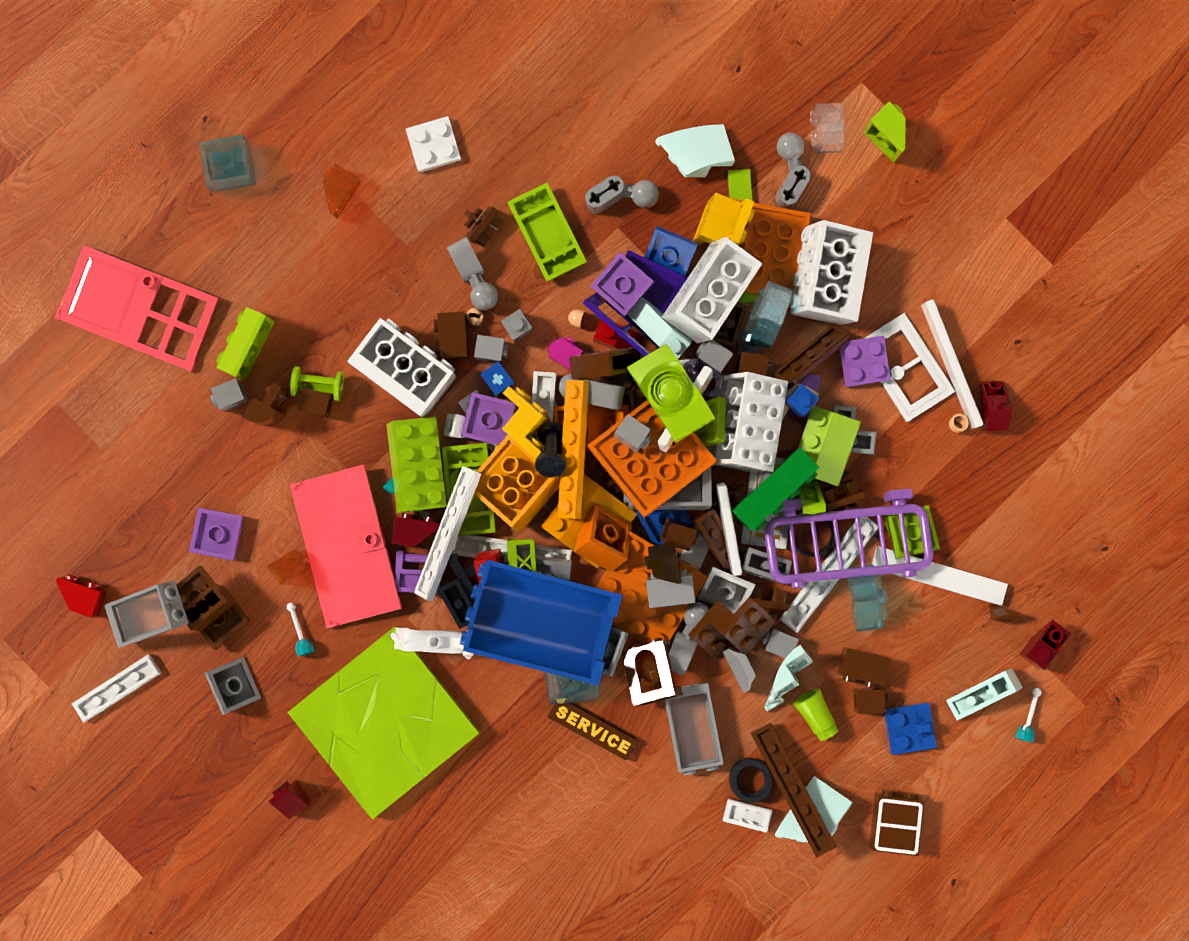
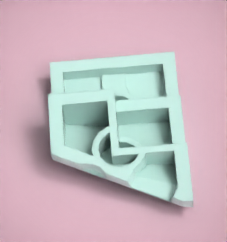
[655,124,735,178]
[764,645,813,712]
[775,776,852,843]

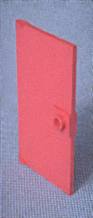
[290,464,402,628]

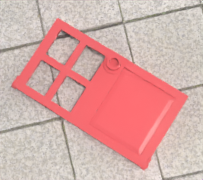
[55,245,219,373]

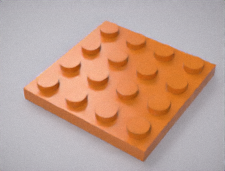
[731,198,811,301]
[587,400,717,518]
[596,531,708,645]

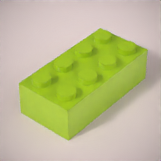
[386,417,447,513]

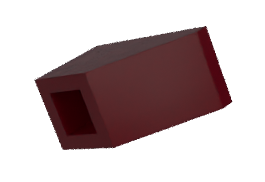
[980,380,1013,431]
[391,513,440,547]
[1019,620,1071,670]
[269,780,311,819]

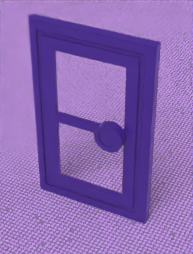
[583,292,660,357]

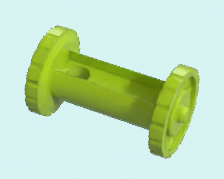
[290,366,344,402]

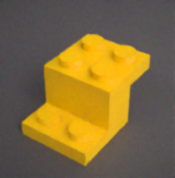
[693,193,755,246]
[502,386,551,459]

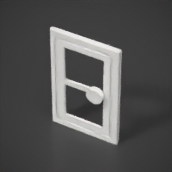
[864,313,955,423]

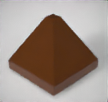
[989,604,1019,621]

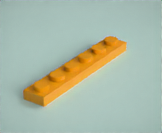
[558,380,589,519]

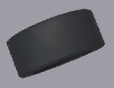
[729,757,773,803]

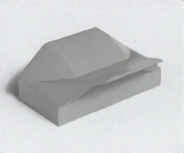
[722,647,756,693]

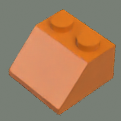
[574,504,632,572]

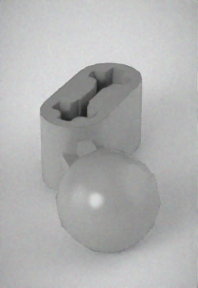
[775,133,810,208]
[585,176,659,214]
[446,237,498,310]
[559,373,625,410]
[668,602,710,676]

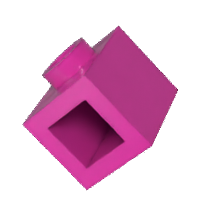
[547,337,583,372]

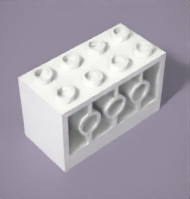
[789,220,873,325]
[661,237,762,343]
[347,318,457,418]
[710,372,788,472]

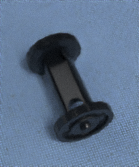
[535,422,566,477]

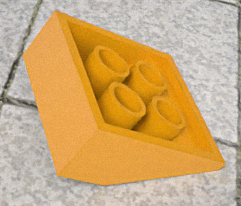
[474,435,560,533]
[541,474,637,569]

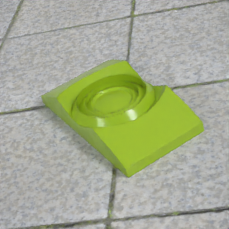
[507,183,587,282]
[627,344,715,443]
[442,443,496,536]

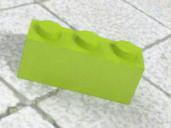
[216,307,275,381]
[798,406,861,486]

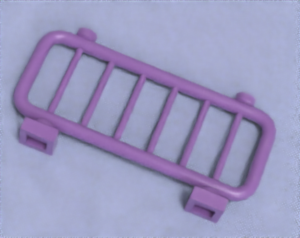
[765,489,933,589]

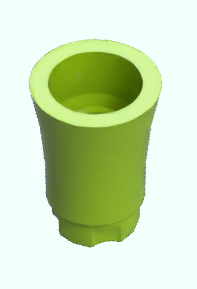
[793,688,838,741]

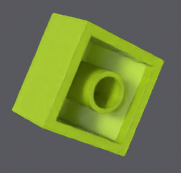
[863,101,905,163]

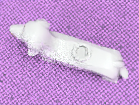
[391,627,474,659]

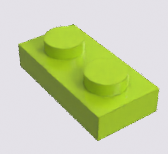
[797,481,826,515]

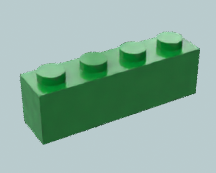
[732,447,820,531]

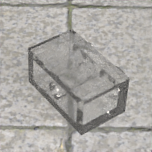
[810,103,845,153]

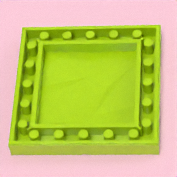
[287,626,480,820]

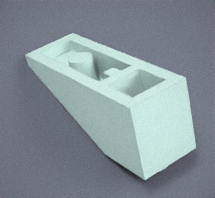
[627,297,692,359]
[946,667,1023,720]

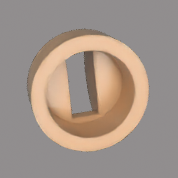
[466,308,484,326]
[568,310,586,329]
[949,414,969,433]

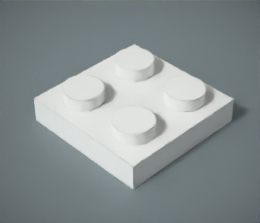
[406,116,461,173]

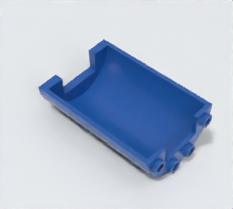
[459,560,622,686]

